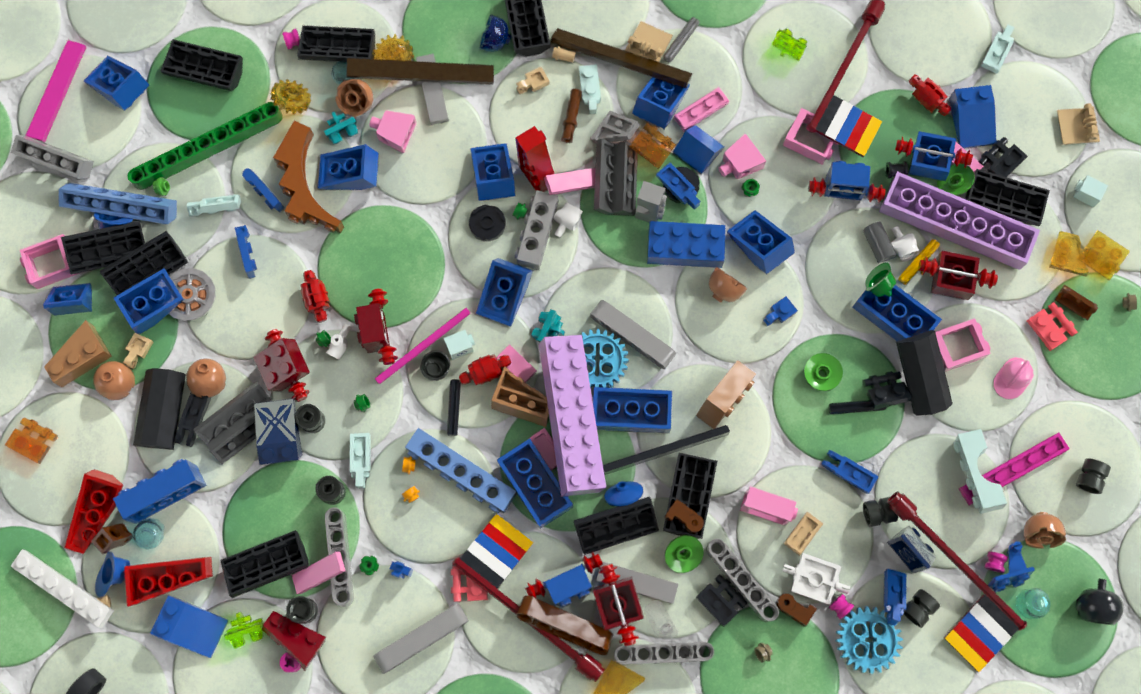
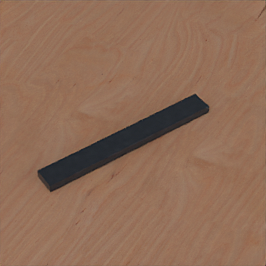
[603,425,730,476]

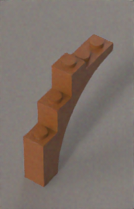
[273,120,344,233]

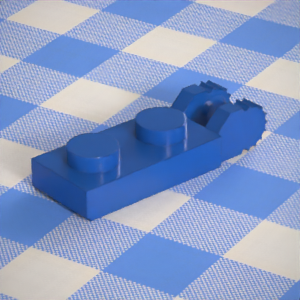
[242,168,284,212]
[821,450,878,494]

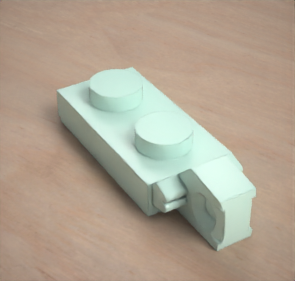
[981,25,1014,74]
[579,64,601,114]
[187,194,241,216]
[350,433,371,488]

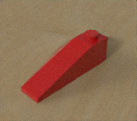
[64,469,123,554]

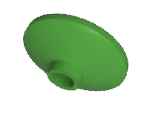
[937,164,975,196]
[804,353,843,391]
[665,535,704,573]

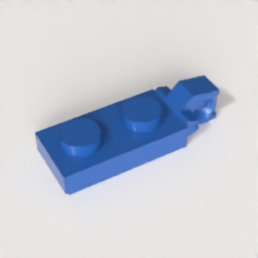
[656,163,701,210]
[235,225,257,279]
[884,568,906,626]

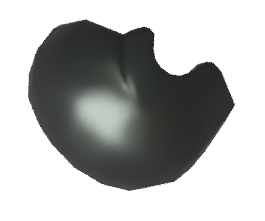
[420,350,450,381]

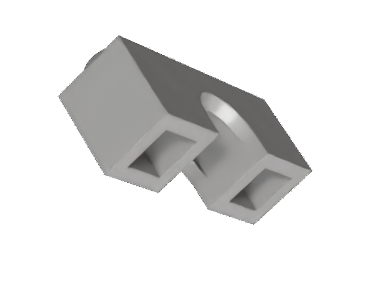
[635,181,667,223]

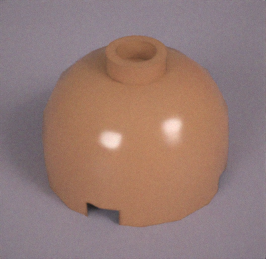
[335,79,373,117]
[709,267,748,303]
[186,358,226,397]
[93,361,135,400]
[1023,512,1066,549]

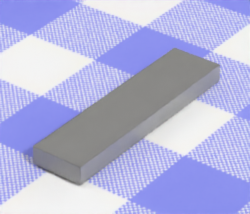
[416,54,449,125]
[596,562,678,604]

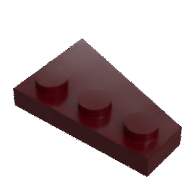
[262,611,326,671]

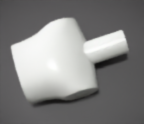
[554,202,583,238]
[891,226,920,261]
[326,324,351,360]

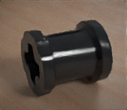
[885,161,908,179]

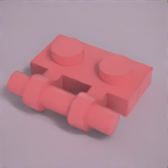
[1027,302,1078,351]
[450,561,488,602]

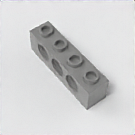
[11,135,94,179]
[515,190,559,270]

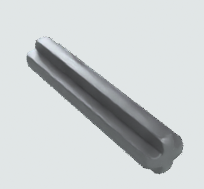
[663,17,699,63]

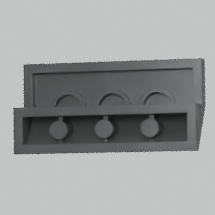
[594,138,638,216]
[193,381,272,464]

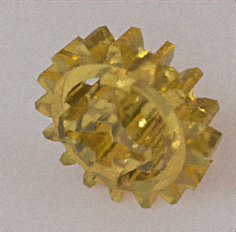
[374,34,414,61]
[270,79,311,115]

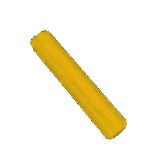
[898,239,940,285]

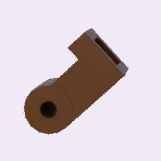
[664,499,704,533]
[91,523,134,555]
[776,594,817,627]

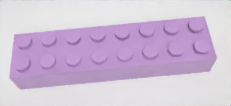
[879,172,1040,270]
[539,335,606,497]

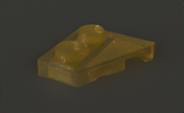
[1049,231,1089,277]
[593,659,646,694]

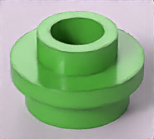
[153,177,170,196]

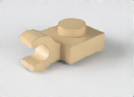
[516,67,550,95]
[123,333,154,369]

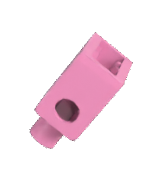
[370,111,417,153]
[718,134,766,179]

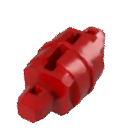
[908,74,951,116]
[300,270,330,323]
[459,354,512,385]

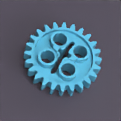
[582,329,629,389]
[835,606,903,674]

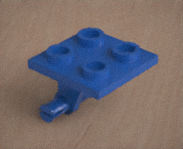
[988,541,1035,592]

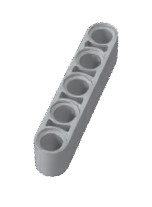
[590,300,676,369]
[325,508,354,607]
[707,539,779,622]
[373,603,469,674]
[614,642,714,665]

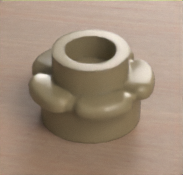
[1123,293,1137,312]
[754,643,773,662]

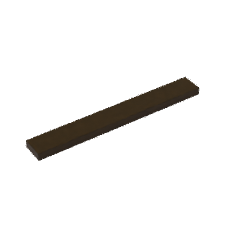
[550,28,693,88]
[347,58,494,85]

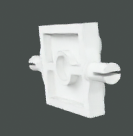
[782,553,850,605]

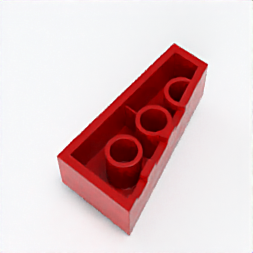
[515,126,554,192]
[124,557,213,607]

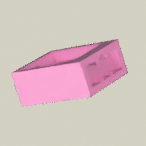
[783,108,837,165]
[20,234,80,289]
[935,318,991,372]
[740,486,798,526]

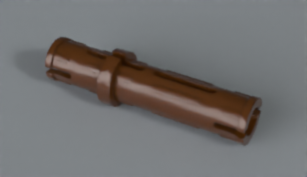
[561,89,582,143]

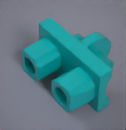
[324,112,358,145]
[531,309,565,343]

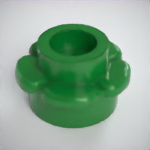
[742,179,760,197]
[512,203,528,220]
[315,330,331,348]
[354,394,371,412]
[359,556,379,575]

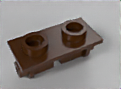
[1055,285,1098,321]

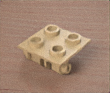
[625,21,673,62]
[1057,103,1100,145]

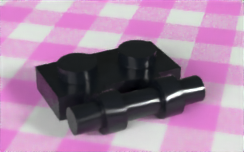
[978,137,1028,177]
[862,371,912,410]
[695,574,748,627]

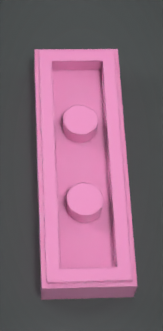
[674,87,729,132]
[544,168,595,195]
[292,552,346,594]

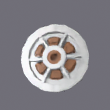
[168,268,216,321]

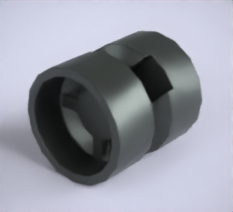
[295,404,325,434]
[1076,458,1111,494]
[315,476,346,505]
[863,497,898,527]
[904,589,940,628]
[286,596,318,624]

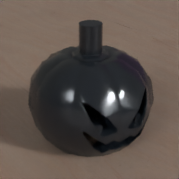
[1076,579,1124,625]

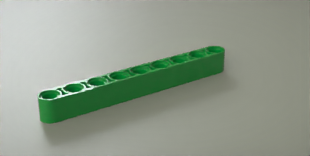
[127,102,283,190]

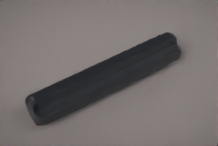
[447,379,461,436]
[828,400,887,414]

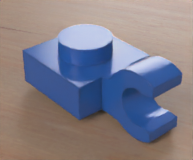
[763,296,798,326]
[389,561,413,579]

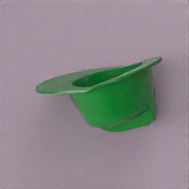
[865,262,896,297]

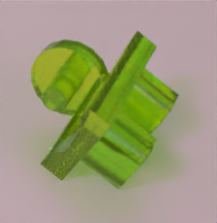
[771,28,807,61]
[224,612,264,648]

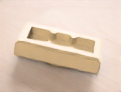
[783,512,823,556]

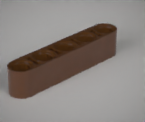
[516,596,613,655]

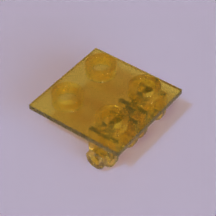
[1077,230,1130,281]

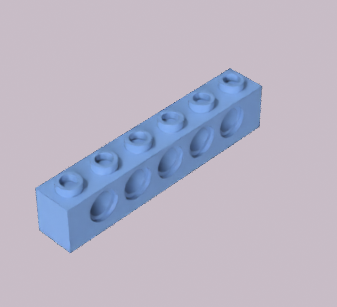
[59,183,177,225]
[405,428,517,513]

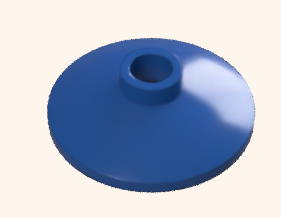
[604,481,644,506]

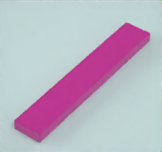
[25,40,87,143]
[374,308,470,384]
[959,432,1070,506]

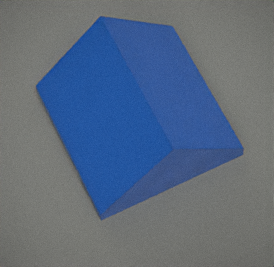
[673,125,724,174]
[43,283,92,316]

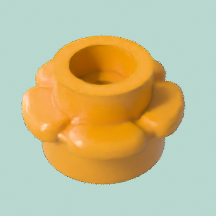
[402,456,416,475]
[401,486,420,503]

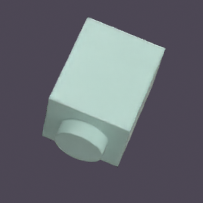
[1073,175,1108,207]
[444,330,475,360]

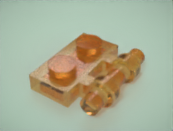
[629,123,676,169]
[5,417,58,464]

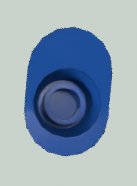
[94,213,133,229]
[95,552,130,597]

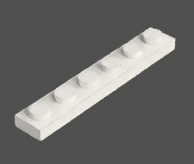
[11,549,114,628]

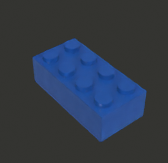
[647,221,726,268]
[852,285,942,341]
[593,387,672,433]
[497,439,573,529]
[113,459,207,524]

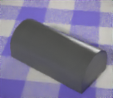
[863,221,897,264]

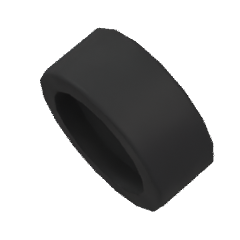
[66,668,106,694]

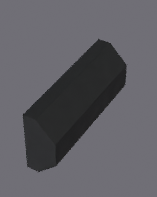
[505,0,551,57]
[297,25,375,62]
[161,39,243,91]
[965,169,1050,227]
[61,221,145,275]
[100,231,188,295]
[896,330,953,416]
[133,368,186,450]
[663,453,718,539]
[574,496,659,555]
[220,530,309,598]

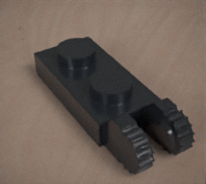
[175,392,211,447]

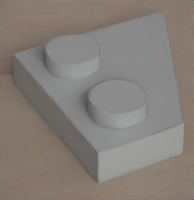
[590,111,640,143]

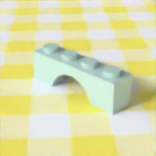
[954,429,1007,514]

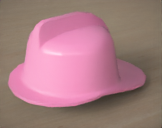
[994,357,1034,399]

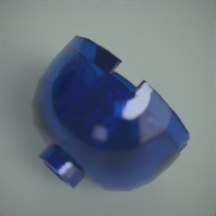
[480,14,511,52]

